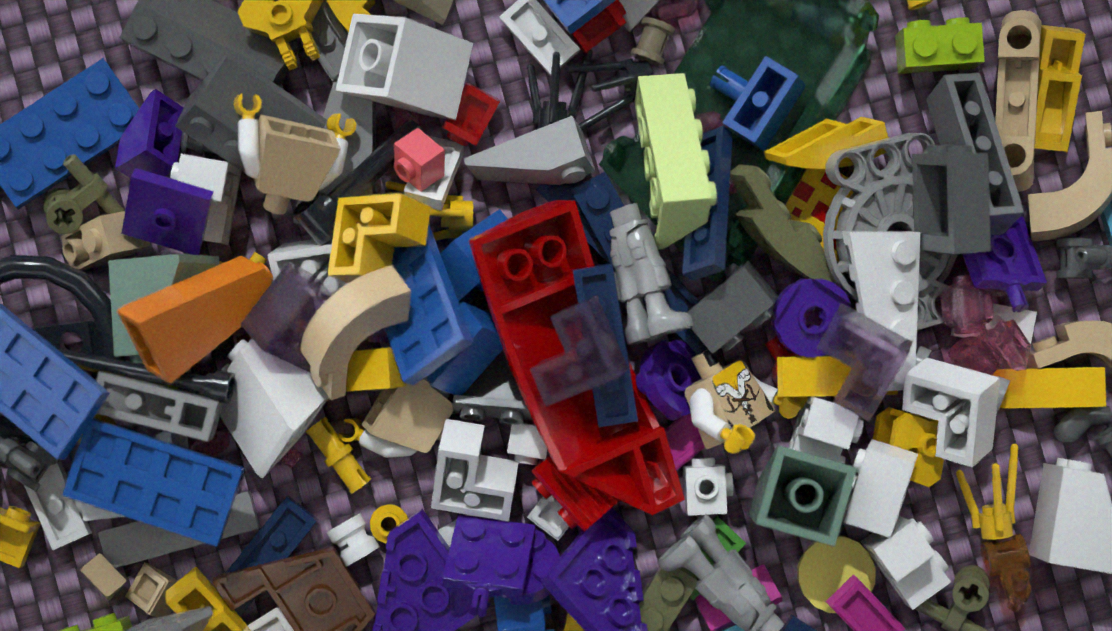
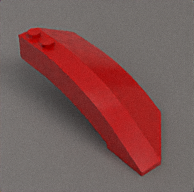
[468,200,685,515]

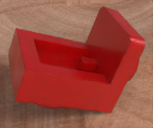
[571,0,627,54]
[442,82,501,147]

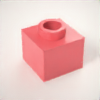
[394,128,445,192]

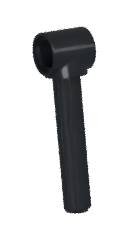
[292,119,423,245]

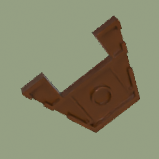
[212,546,375,631]

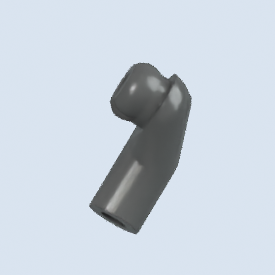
[1054,405,1112,443]

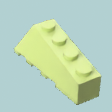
[635,73,717,250]

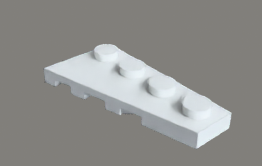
[842,231,921,391]

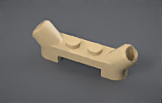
[995,10,1041,192]

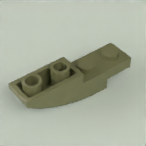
[730,164,839,286]
[639,567,699,631]

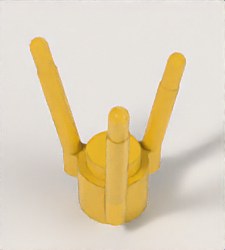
[385,181,473,241]
[956,443,1018,540]

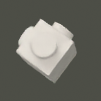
[683,458,733,515]

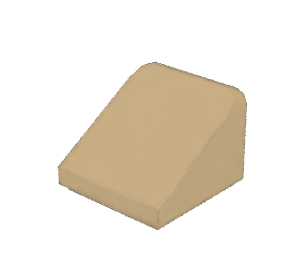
[80,553,127,601]
[125,562,178,617]

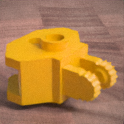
[237,0,323,71]
[873,407,944,487]

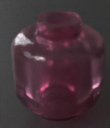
[940,275,995,334]

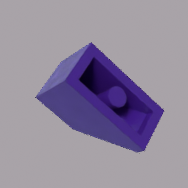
[115,89,184,178]

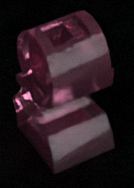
[948,319,1031,375]

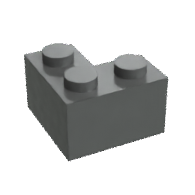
[686,260,779,354]

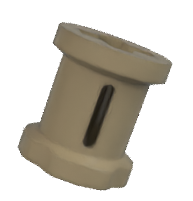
[630,17,676,66]

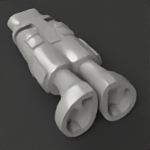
[610,203,694,345]
[657,514,784,631]

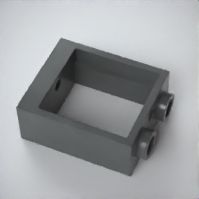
[912,145,991,254]

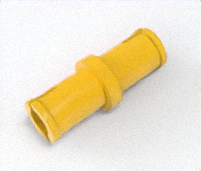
[305,416,371,494]

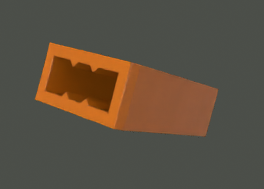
[117,256,278,384]

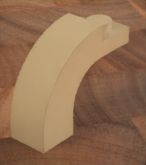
[1028,111,1112,241]
[300,266,411,400]
[1024,320,1112,371]

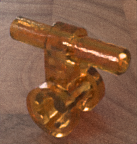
[981,534,1031,612]

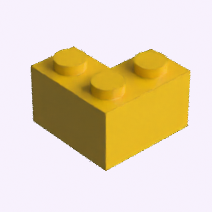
[328,193,431,283]

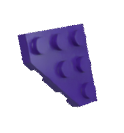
[540,508,648,631]
[372,509,490,631]

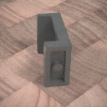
[453,349,532,425]

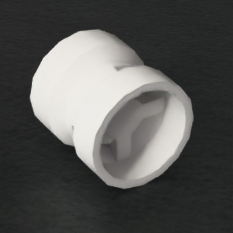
[326,513,380,566]

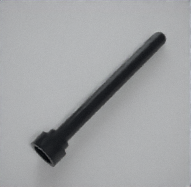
[56,348,235,404]

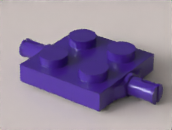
[963,216,1047,313]
[443,514,535,617]

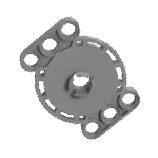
[823,133,962,338]

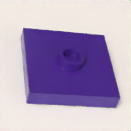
[121,168,214,255]

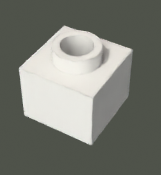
[507,423,547,465]

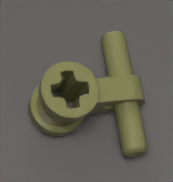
[43,154,124,234]
[915,565,990,631]

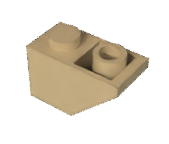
[61,211,151,271]

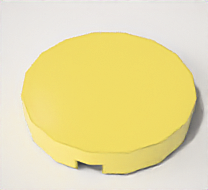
[797,535,876,613]

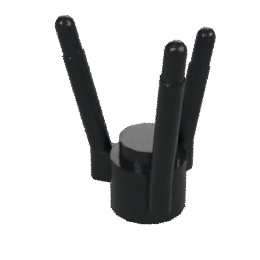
[527,50,593,129]
[564,58,653,131]

